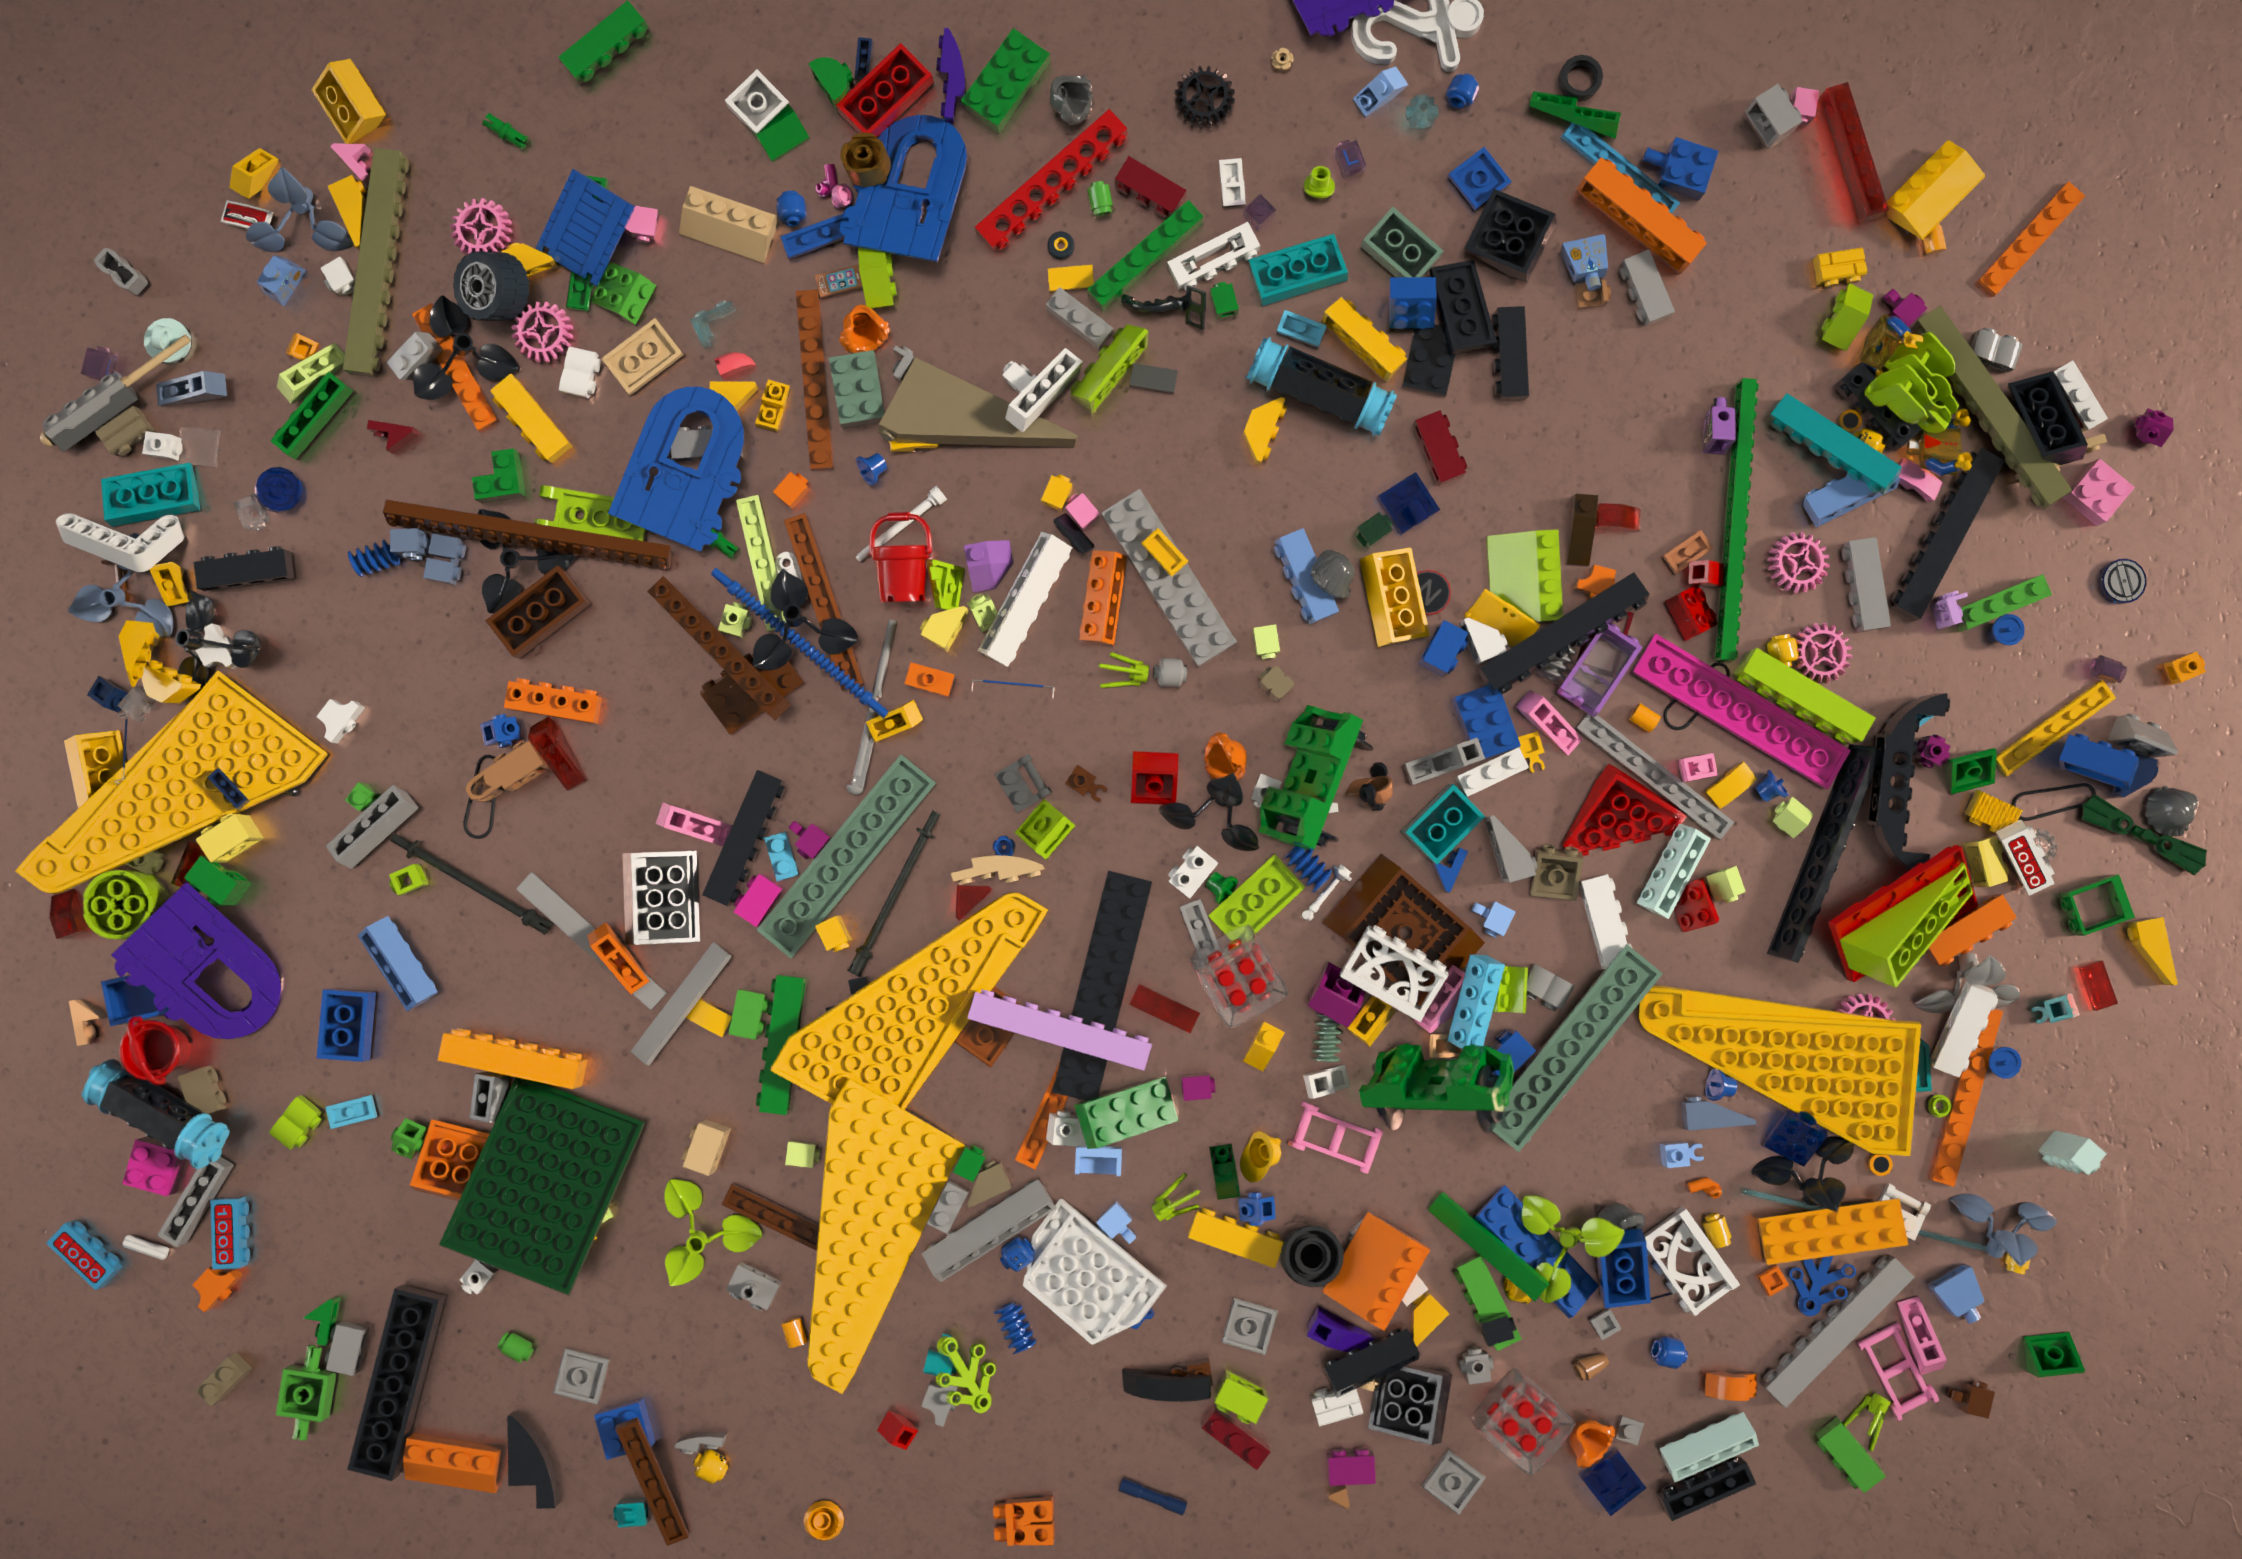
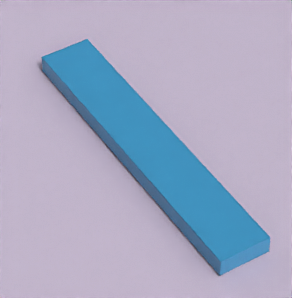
[1560,123,1680,214]

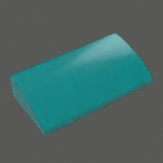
[1248,234,1348,306]
[101,462,200,527]

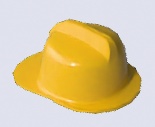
[1240,1131,1281,1182]

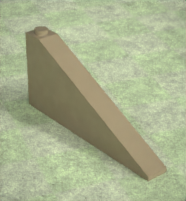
[878,357,1078,448]

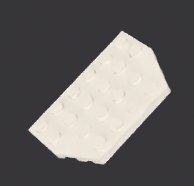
[1023,1199,1167,1345]

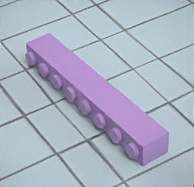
[967,989,1152,1071]

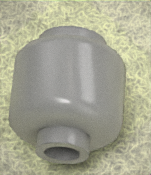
[1153,658,1187,688]

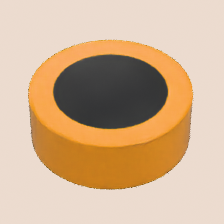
[1837,409,1862,433]
[1868,1154,1893,1176]

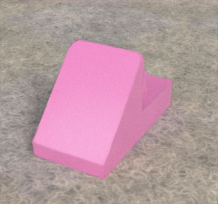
[330,143,371,185]
[1678,753,1718,782]

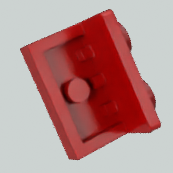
[1665,585,1718,641]
[1674,877,1719,932]

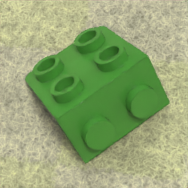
[591,263,656,325]

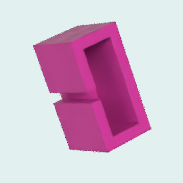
[733,874,784,927]

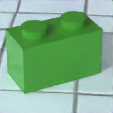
[729,989,770,1040]

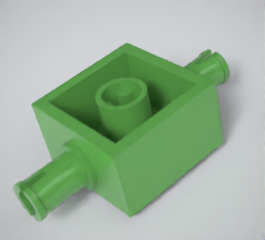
[276,1345,337,1440]

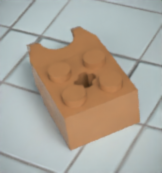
[465,741,551,802]

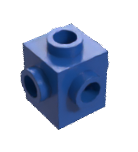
[480,714,520,748]
[1238,1192,1276,1226]

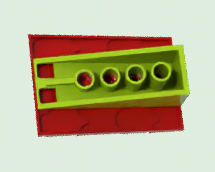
[1828,845,1978,988]

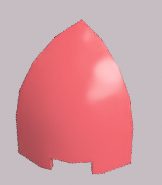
[714,352,756,379]

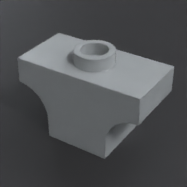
[921,1381,958,1427]

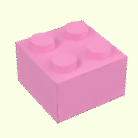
[2063,459,2135,526]

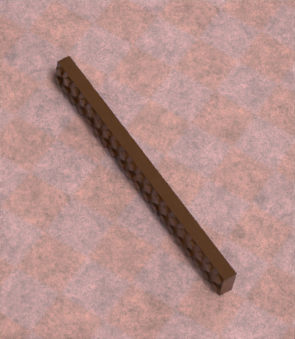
[383,499,672,570]

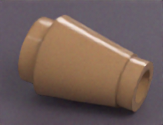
[1573,1353,1609,1381]

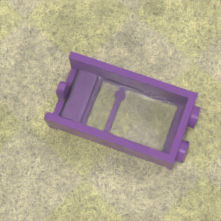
[1557,623,1642,717]

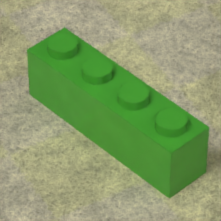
[1957,574,2052,632]
[1453,1253,1522,1351]

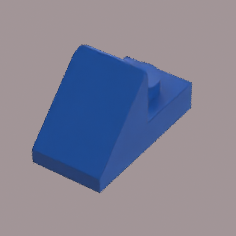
[1432,848,1468,893]

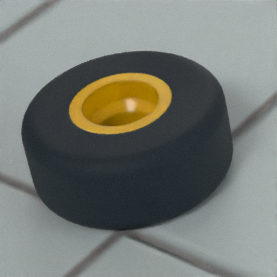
[1047,231,1074,260]

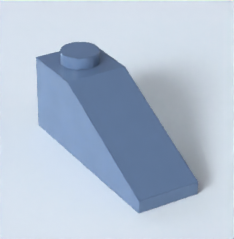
[156,371,227,406]
[1681,1096,1757,1131]

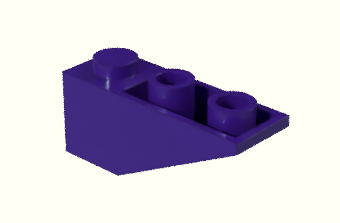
[1307,1306,1379,1353]

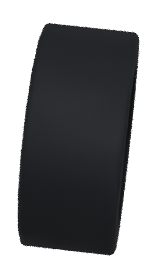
[1558,55,1603,101]

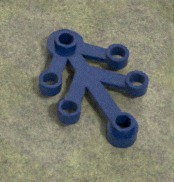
[1789,1256,1856,1316]

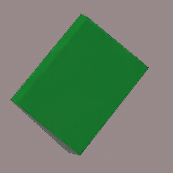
[753,104,810,162]
[1942,748,1997,795]
[2023,1332,2085,1378]

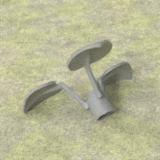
[1914,953,2020,1014]

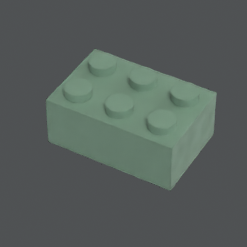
[1361,207,1444,277]
[829,350,886,429]

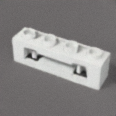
[1167,222,1260,291]

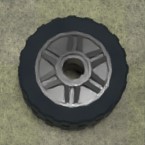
[453,251,529,321]

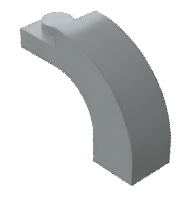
[1403,738,1485,785]

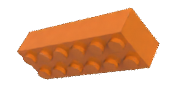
[1576,157,1707,274]

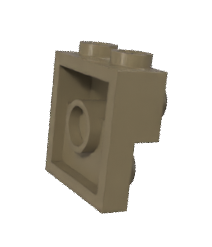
[1530,844,1584,901]

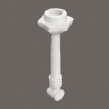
[1302,864,1352,921]

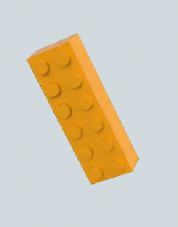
[438,1028,588,1089]
[1757,1198,1908,1265]

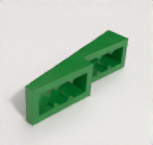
[1530,91,1621,139]

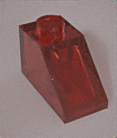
[1595,503,1641,531]
[49,889,89,939]

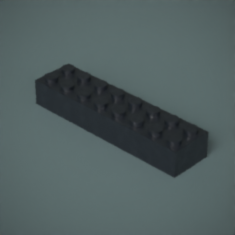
[347,1285,446,1481]

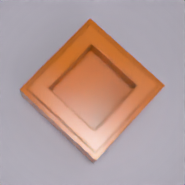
[1756,1264,1789,1297]

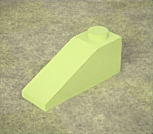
[277,343,345,404]

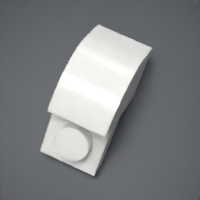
[1303,1065,1350,1099]

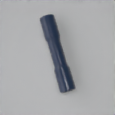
[1118,1478,1187,1516]

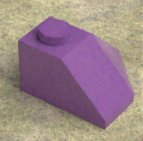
[964,540,1014,593]

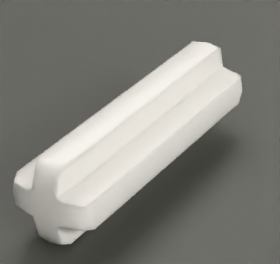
[123,1235,169,1260]

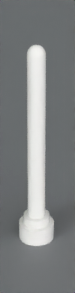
[856,486,947,562]

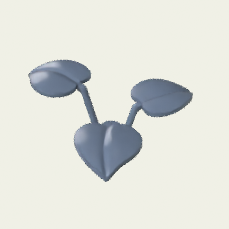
[246,167,354,252]
[68,533,173,637]
[1950,1194,2057,1267]

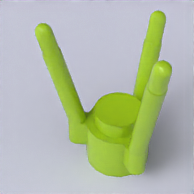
[1098,652,1149,688]
[1151,1173,1200,1222]
[1843,1393,1891,1452]

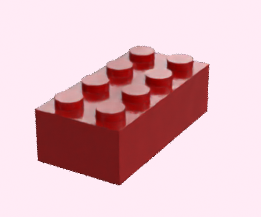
[836,43,934,137]

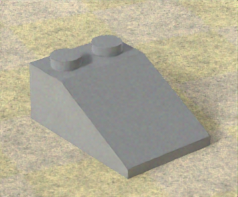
[2107,713,2178,758]
[1484,816,1538,883]

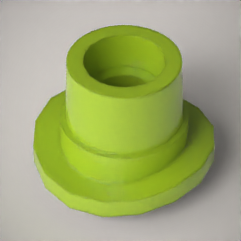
[1304,166,1335,198]

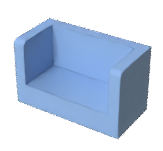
[1075,1146,1122,1176]

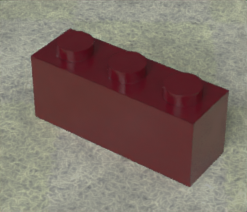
[1115,156,1187,218]
[1413,410,1467,486]
[1201,1405,1271,1470]

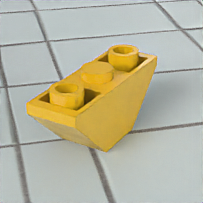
[1243,397,1287,465]
[141,660,201,703]

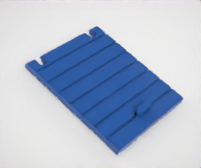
[535,169,636,286]

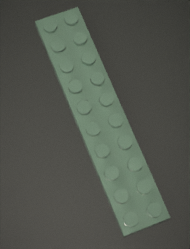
[756,754,936,959]
[1492,944,1663,1152]

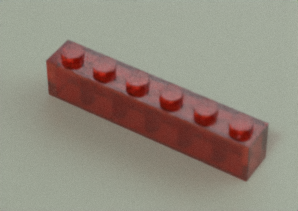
[1819,82,1889,224]

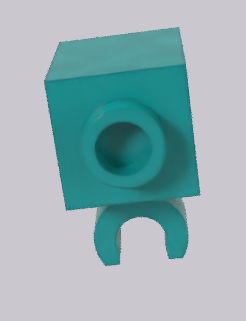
[2031,993,2080,1024]
[923,1334,957,1378]
[613,1497,650,1528]

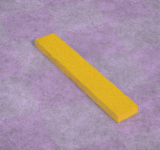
[1996,680,2116,777]

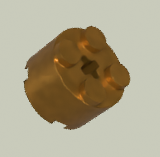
[840,133,891,187]

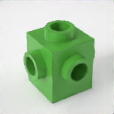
[390,1118,426,1160]

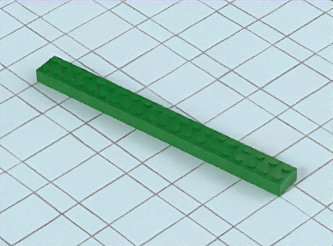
[1715,378,1759,663]

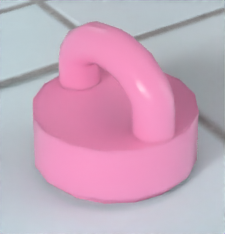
[832,183,854,208]

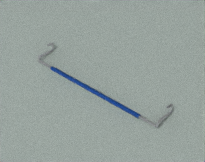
[971,679,1054,699]

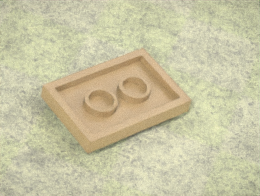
[601,318,684,395]

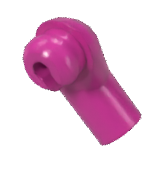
[815,164,838,196]

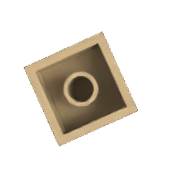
[681,1119,731,1176]

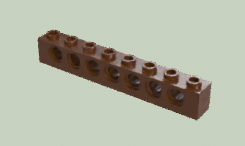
[647,576,791,720]

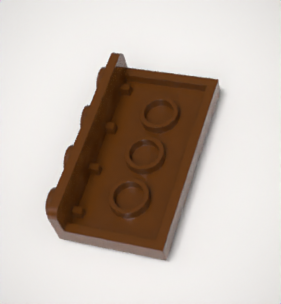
[700,653,804,734]

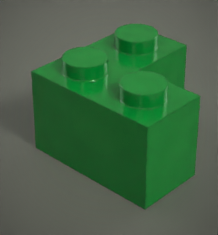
[472,448,526,504]
[184,856,252,906]

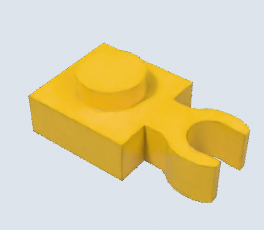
[1518,731,1545,773]

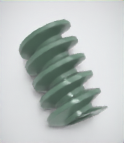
[1311,1014,1343,1062]

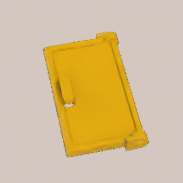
[1464,589,1540,647]

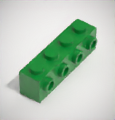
[558,0,649,84]
[270,371,354,460]

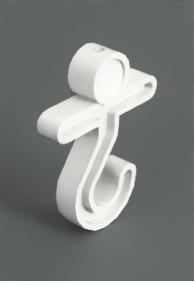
[1352,0,1484,72]

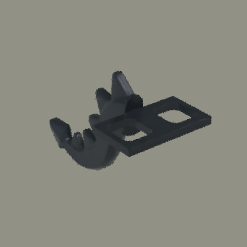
[1121,285,1206,330]

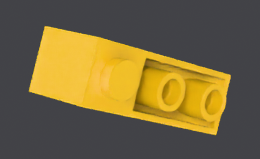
[119,620,159,687]

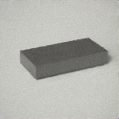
[1130,363,1178,394]

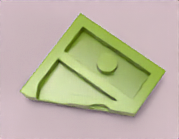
[926,559,965,611]

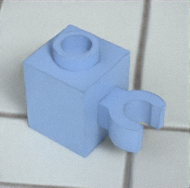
[1470,901,1516,938]
[1660,1141,1704,1168]
[1096,1201,1136,1244]

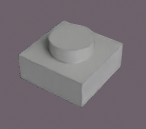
[1589,1308,1622,1341]
[1614,1415,1644,1446]

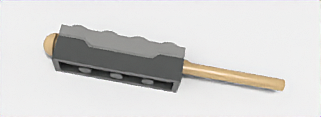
[40,334,191,452]

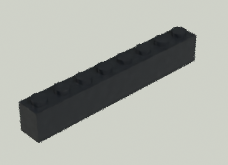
[1890,447,2005,621]
[1479,572,1650,696]

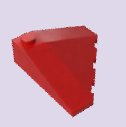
[1562,764,1687,856]

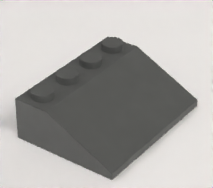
[622,851,700,945]

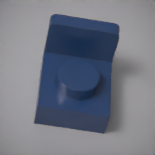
[87,676,130,713]

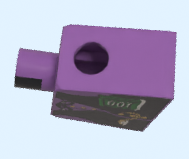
[1703,397,1735,455]

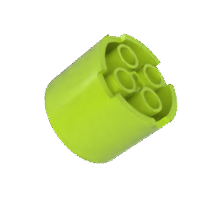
[83,870,170,940]

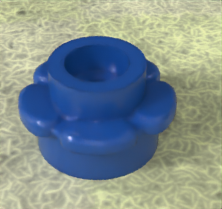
[993,836,1015,856]

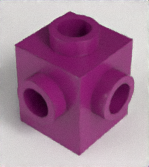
[2134,408,2174,447]
[1913,734,1951,769]

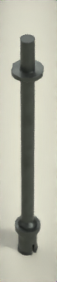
[847,810,940,977]
[390,834,553,935]

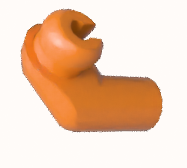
[1687,1177,1722,1199]

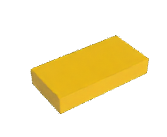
[1048,265,1094,292]
[1141,528,1189,577]

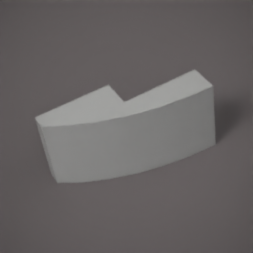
[675,1432,727,1454]

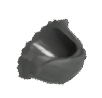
[1050,75,1093,125]
[1310,550,1355,599]
[2145,786,2199,836]
[1597,1203,1645,1230]

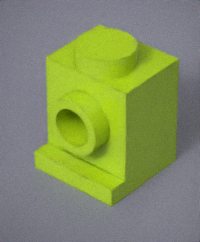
[389,864,429,896]

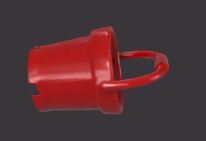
[869,512,932,602]
[119,1016,192,1085]

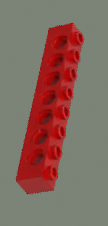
[975,108,1127,252]

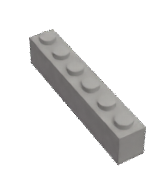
[921,1179,1056,1282]

